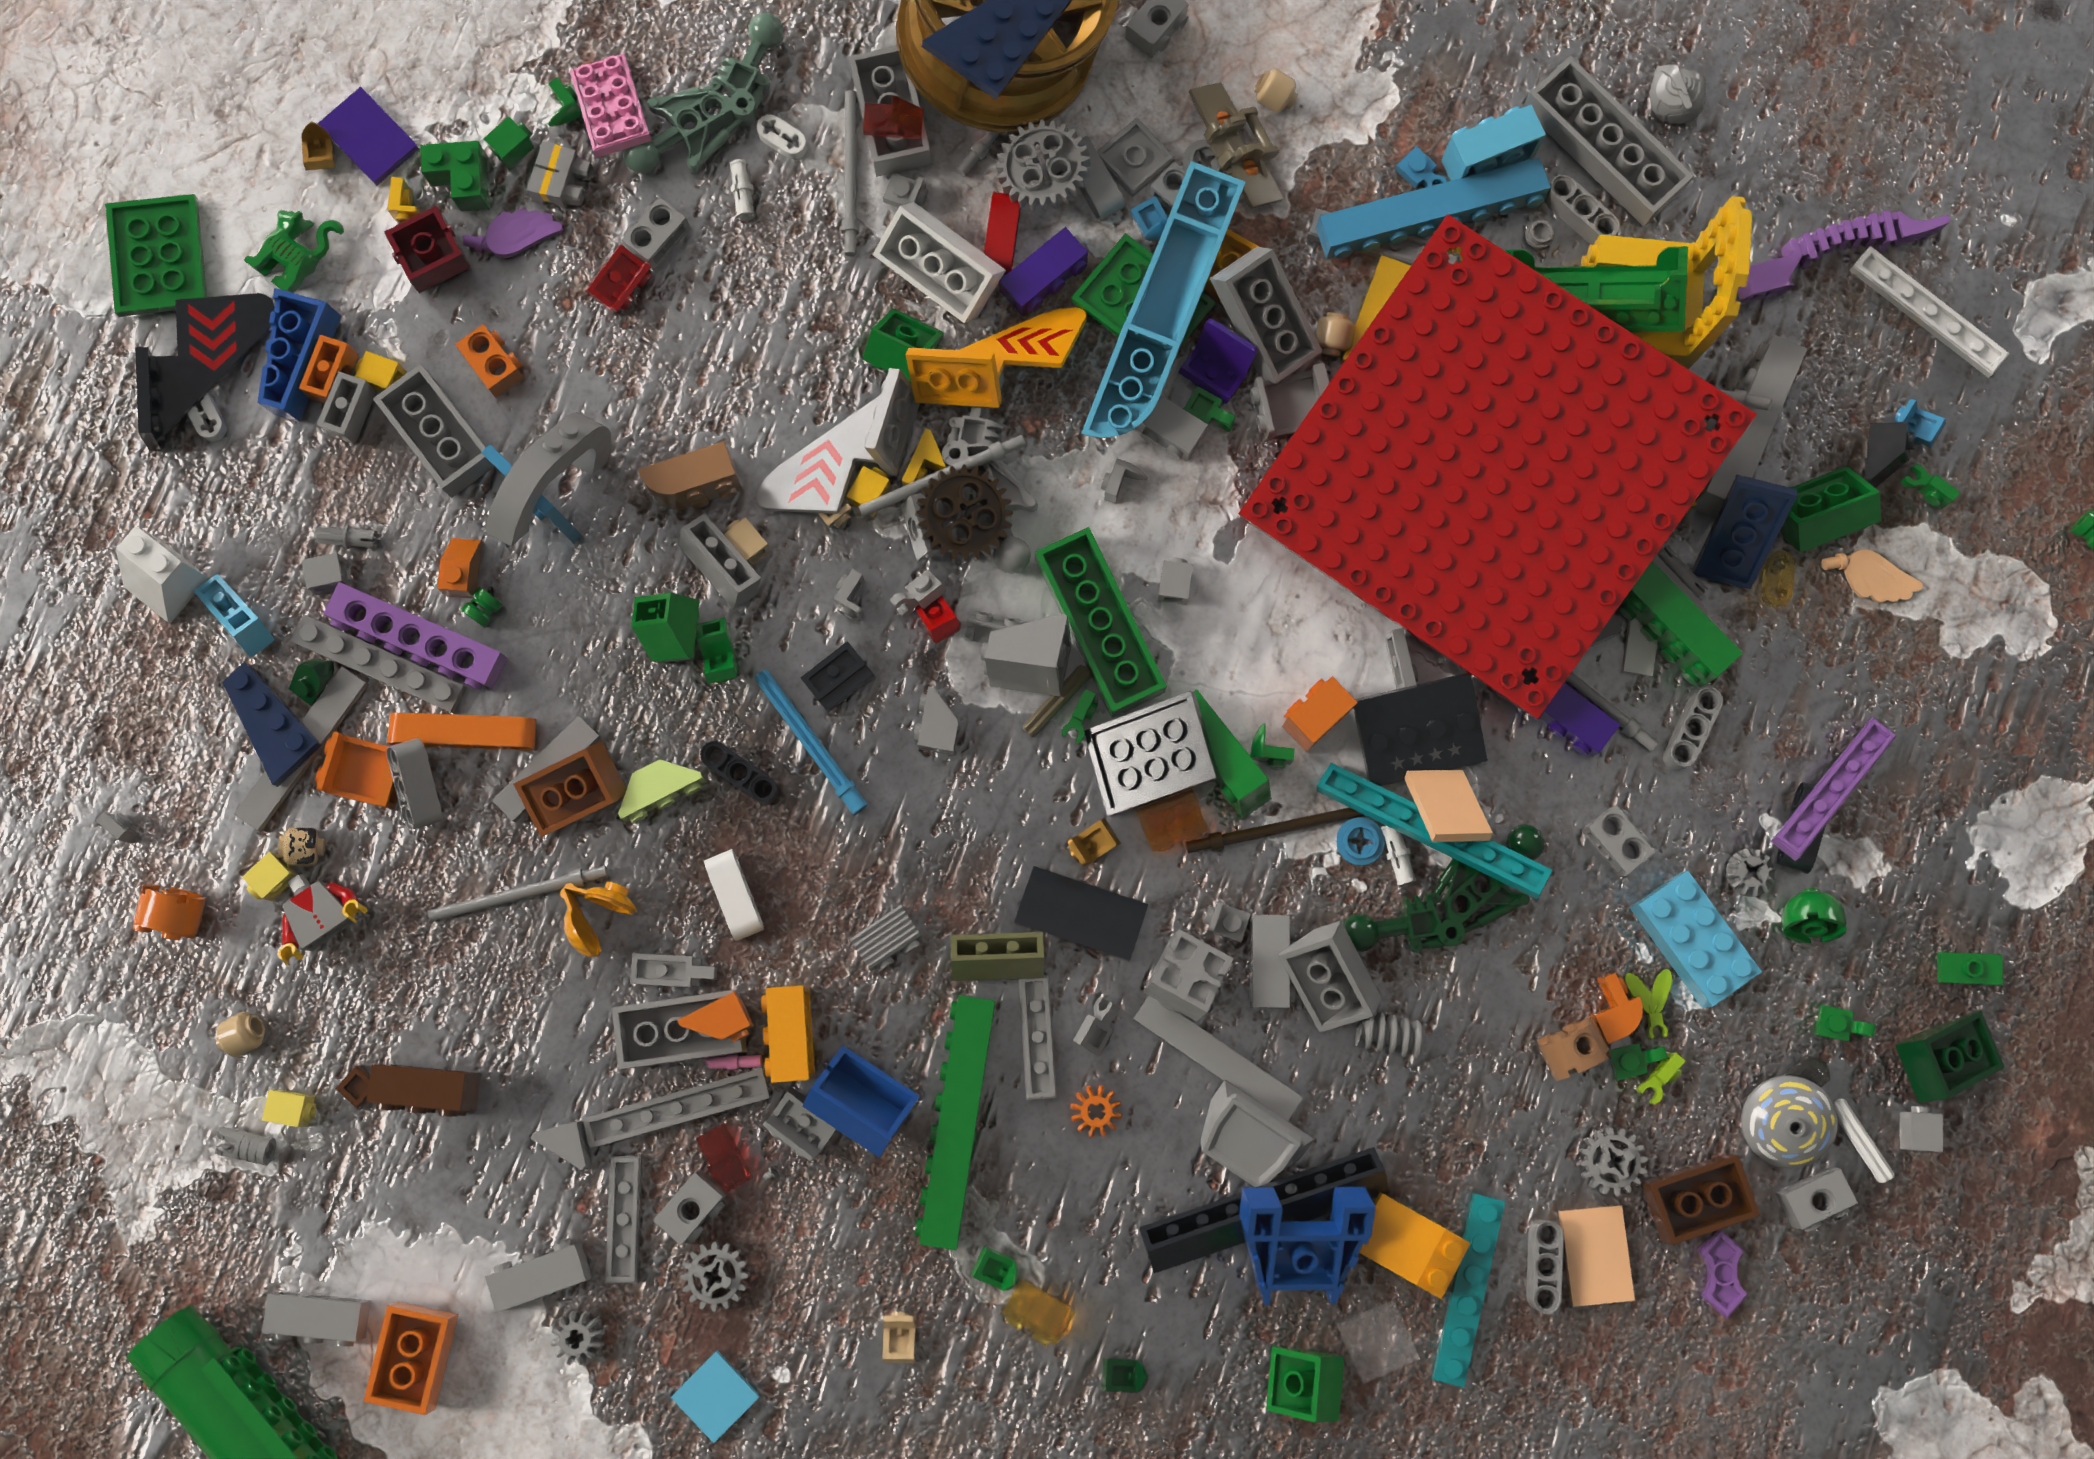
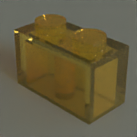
[1002,1277,1075,1346]

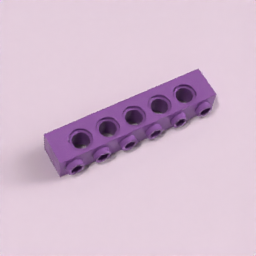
[323,582,507,691]

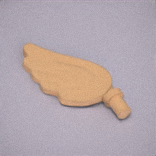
[1822,549,1923,603]

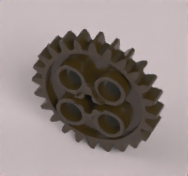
[915,464,1013,563]

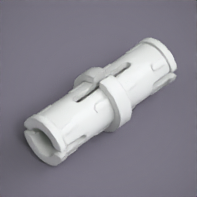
[730,159,755,221]
[1381,826,1416,886]

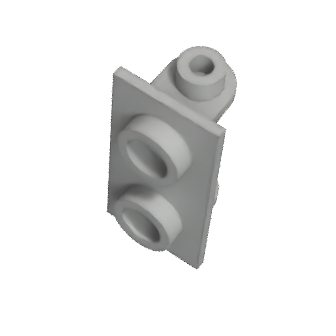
[965,612,1023,643]

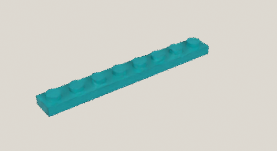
[1316,763,1553,900]

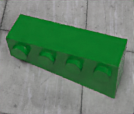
[1193,689,1272,819]

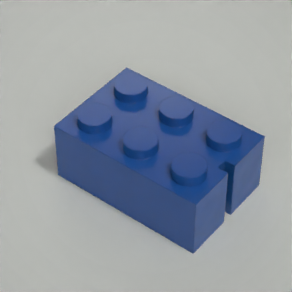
[802,1045,920,1158]

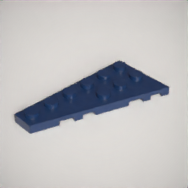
[921,0,1072,100]

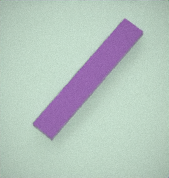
[1770,717,1897,861]

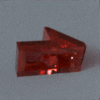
[863,95,924,139]
[696,1123,753,1193]

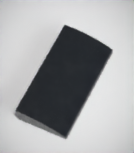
[1014,866,1148,962]

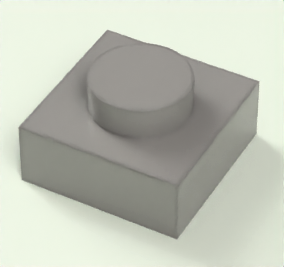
[95,811,138,843]

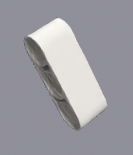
[704,849,764,941]

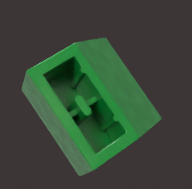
[631,592,700,663]

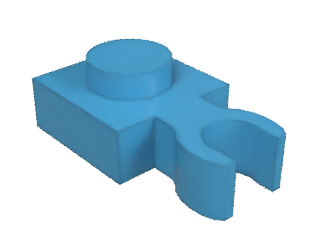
[1395,146,1447,189]

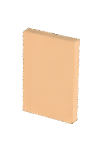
[1404,770,1493,842]
[1558,1205,1635,1307]

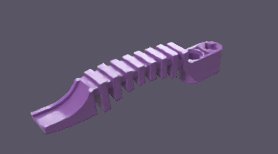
[1737,210,1950,303]

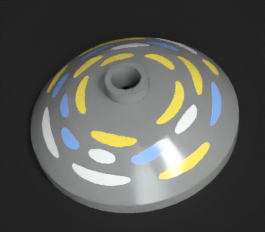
[1741,1075,1838,1168]

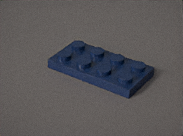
[1693,474,1797,590]

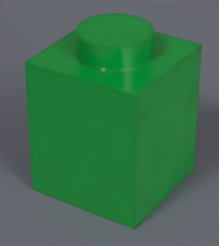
[483,116,535,170]

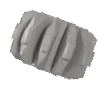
[551,1310,605,1365]

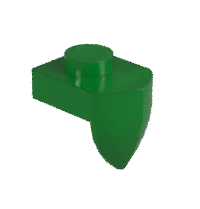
[548,77,583,126]
[1250,724,1295,768]
[970,1246,1019,1291]

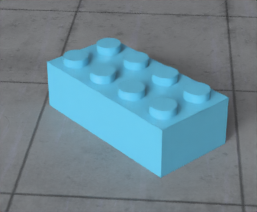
[1629,870,1762,1008]

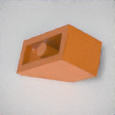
[437,538,483,598]
[677,992,754,1043]

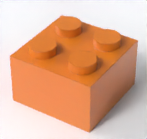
[1282,676,1358,752]

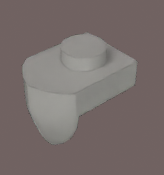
[1101,458,1148,503]

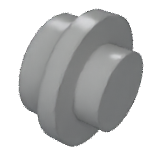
[1525,220,1555,249]

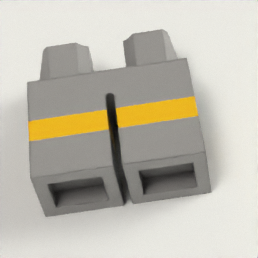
[526,140,593,209]

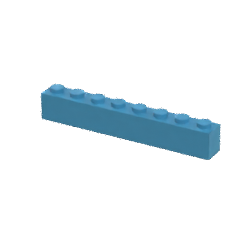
[1316,157,1551,260]

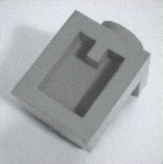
[883,172,929,208]
[1203,901,1251,943]

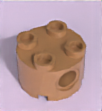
[1537,1017,1612,1081]

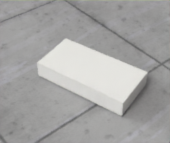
[1622,618,1658,677]

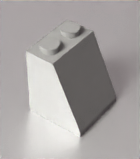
[981,614,1072,696]

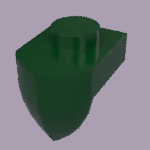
[289,659,334,706]
[1101,1358,1149,1393]

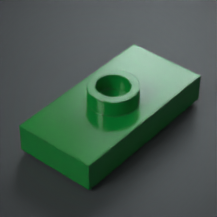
[1937,952,2003,986]

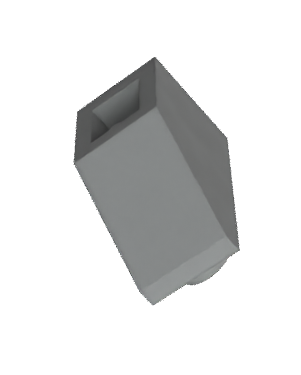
[913,686,960,755]

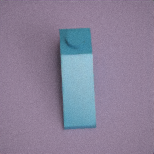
[193,573,275,658]

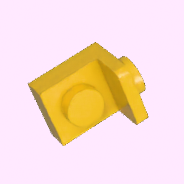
[387,177,421,224]

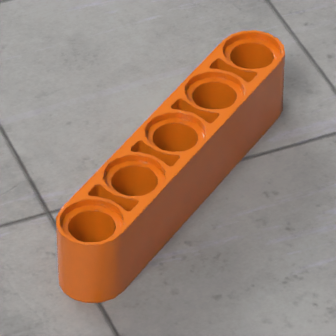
[387,713,537,751]

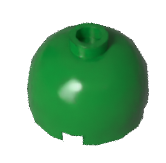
[1782,888,1847,943]

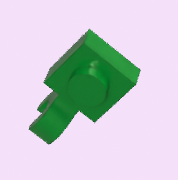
[1183,386,1236,432]
[1901,464,1960,509]
[1062,689,1098,745]
[1814,1005,1876,1042]
[1609,1043,1668,1081]

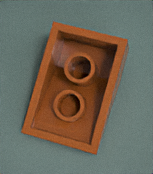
[513,740,627,837]

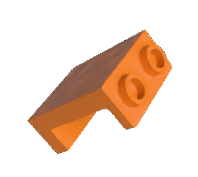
[315,732,398,810]

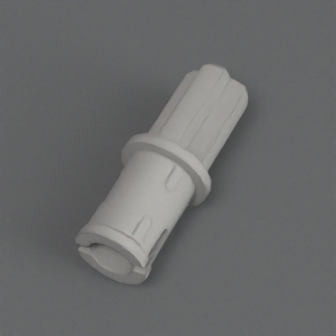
[315,525,378,549]

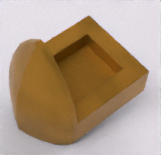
[301,121,335,171]

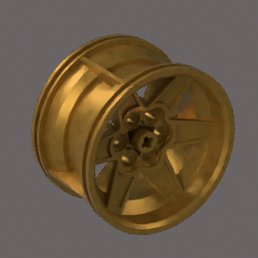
[896,0,1118,132]

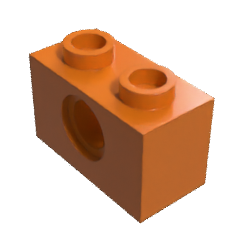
[299,335,358,404]

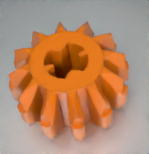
[1070,1085,1122,1138]

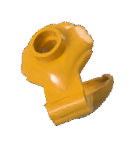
[560,881,638,957]

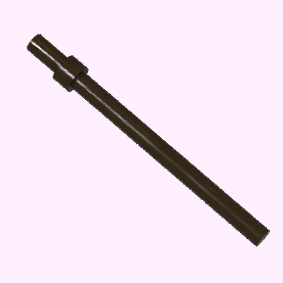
[1185,807,1364,853]

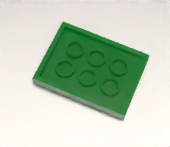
[105,194,207,317]
[1071,233,1216,350]

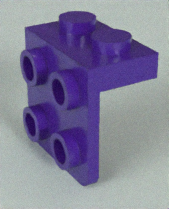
[1178,319,1258,404]

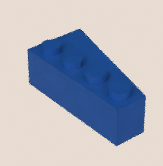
[257,288,341,422]

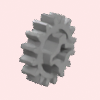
[1577,1127,1648,1196]
[680,1241,750,1311]

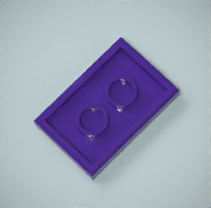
[317,86,419,186]

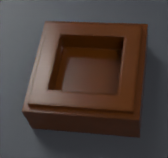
[335,1065,370,1109]

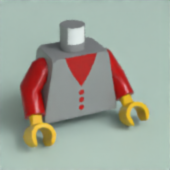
[278,874,368,966]

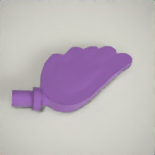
[462,209,563,259]

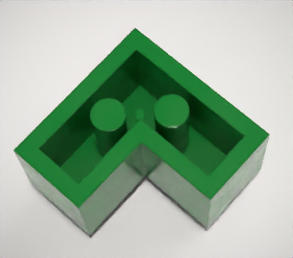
[420,141,489,211]

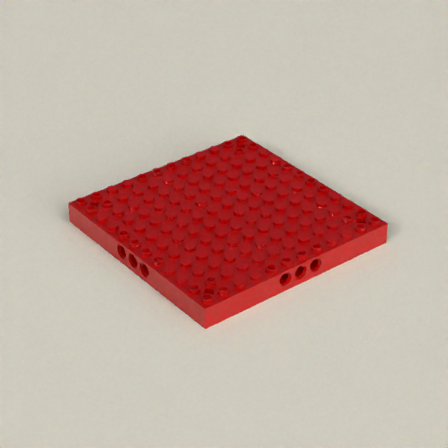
[1238,214,1757,720]

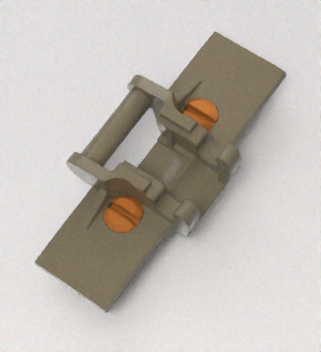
[1188,82,1284,209]

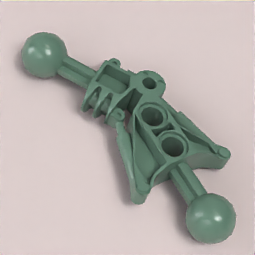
[623,12,784,174]

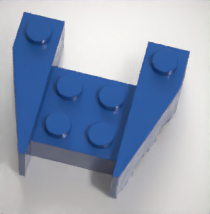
[1239,1187,1376,1306]

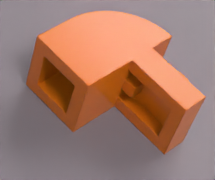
[1588,973,1643,1044]

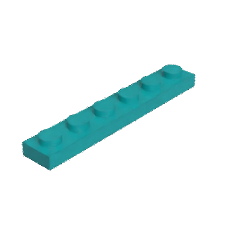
[1432,1193,1505,1388]

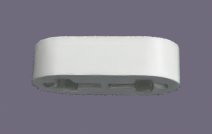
[757,115,807,159]
[187,393,227,442]

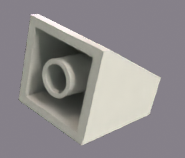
[116,526,209,624]

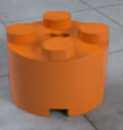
[133,884,206,940]

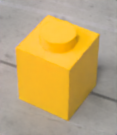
[354,351,407,392]
[846,466,891,517]

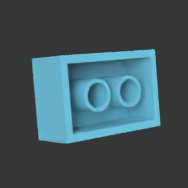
[1441,104,1546,181]

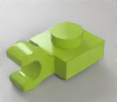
[1636,1053,1686,1105]

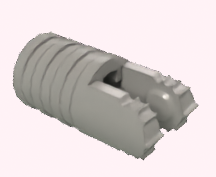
[215,1127,276,1166]

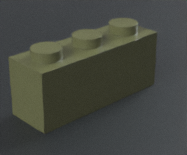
[951,932,1044,981]

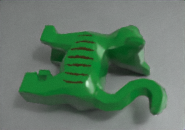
[244,210,344,293]

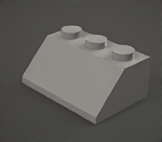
[1278,921,1381,1033]

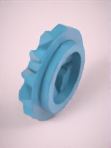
[1336,817,1385,866]

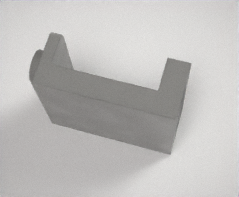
[1250,363,1329,441]

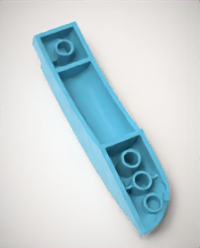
[1081,161,1246,438]

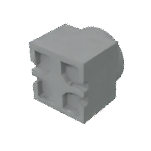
[1143,929,1234,1021]

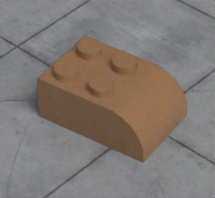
[638,441,743,510]

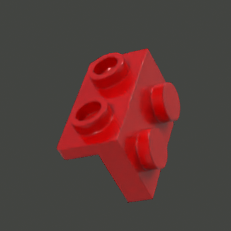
[585,244,652,313]

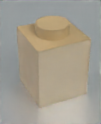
[723,517,771,567]

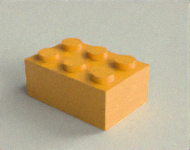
[761,985,815,1083]

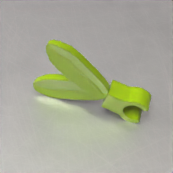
[1624,969,1672,1040]

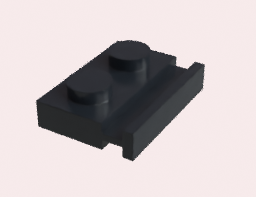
[800,641,875,713]

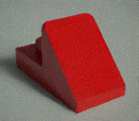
[915,595,961,643]

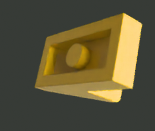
[901,428,946,486]

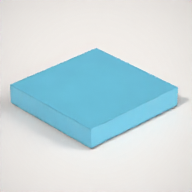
[671,1350,760,1443]

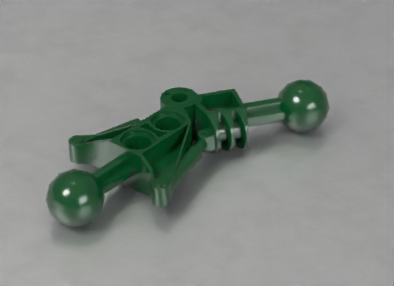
[1343,824,1545,953]

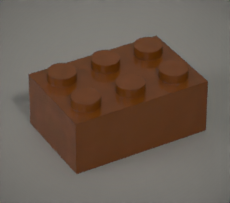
[366,1064,481,1117]
[1641,1153,1761,1245]

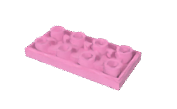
[570,54,652,158]

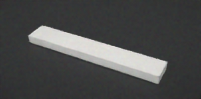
[1849,246,2010,378]

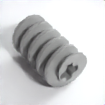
[1355,1012,1423,1060]

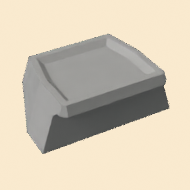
[1200,1080,1314,1187]

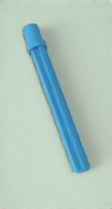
[755,670,868,815]

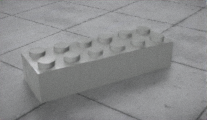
[1522,56,1694,227]
[1693,334,1807,519]

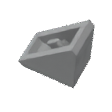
[530,1121,592,1171]

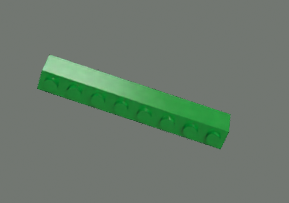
[915,995,996,1250]

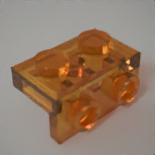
[1136,789,1209,851]

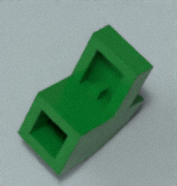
[696,617,739,684]

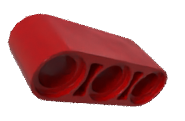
[984,191,1021,275]

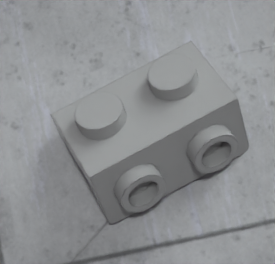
[763,1087,837,1162]

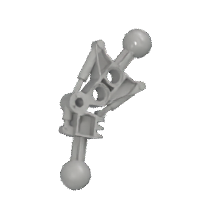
[942,370,1038,574]

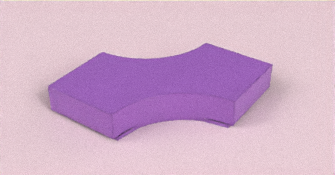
[1697,1229,1747,1319]

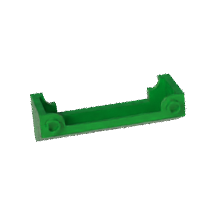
[1505,246,1688,332]

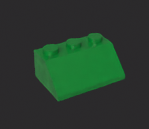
[1780,466,1881,553]

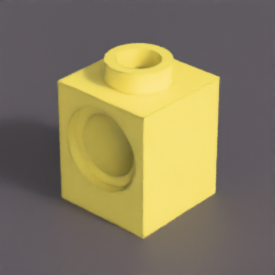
[242,852,299,901]
[262,1089,316,1127]

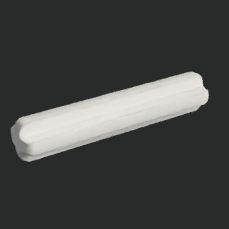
[1833,1098,1895,1183]

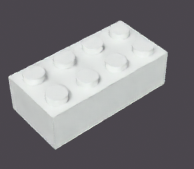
[872,202,1006,323]

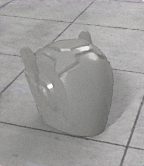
[1650,65,1706,129]

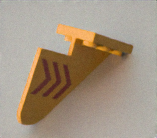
[906,307,1087,408]

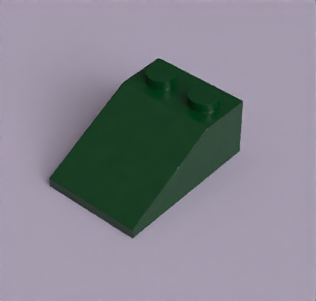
[1895,1010,2005,1103]

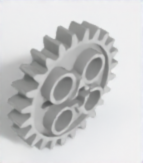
[996,119,1091,212]

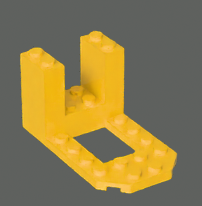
[1580,196,1752,370]

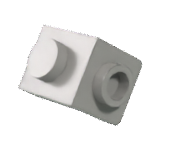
[834,569,865,619]

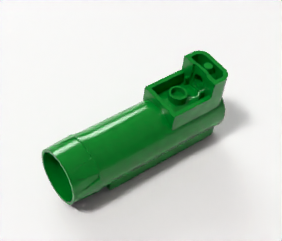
[126,1305,337,1459]

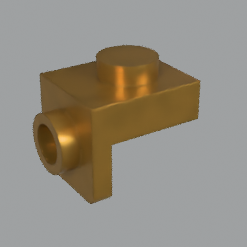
[1067,818,1121,866]

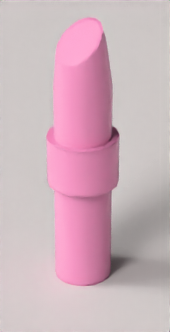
[703,1054,762,1070]

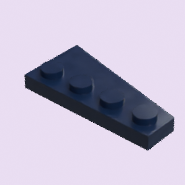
[222,662,322,787]

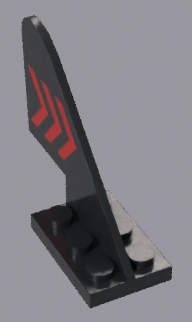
[135,293,274,451]

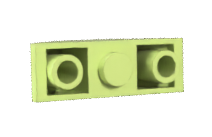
[618,759,707,824]

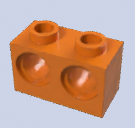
[455,324,524,398]

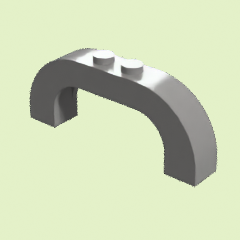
[485,412,611,547]

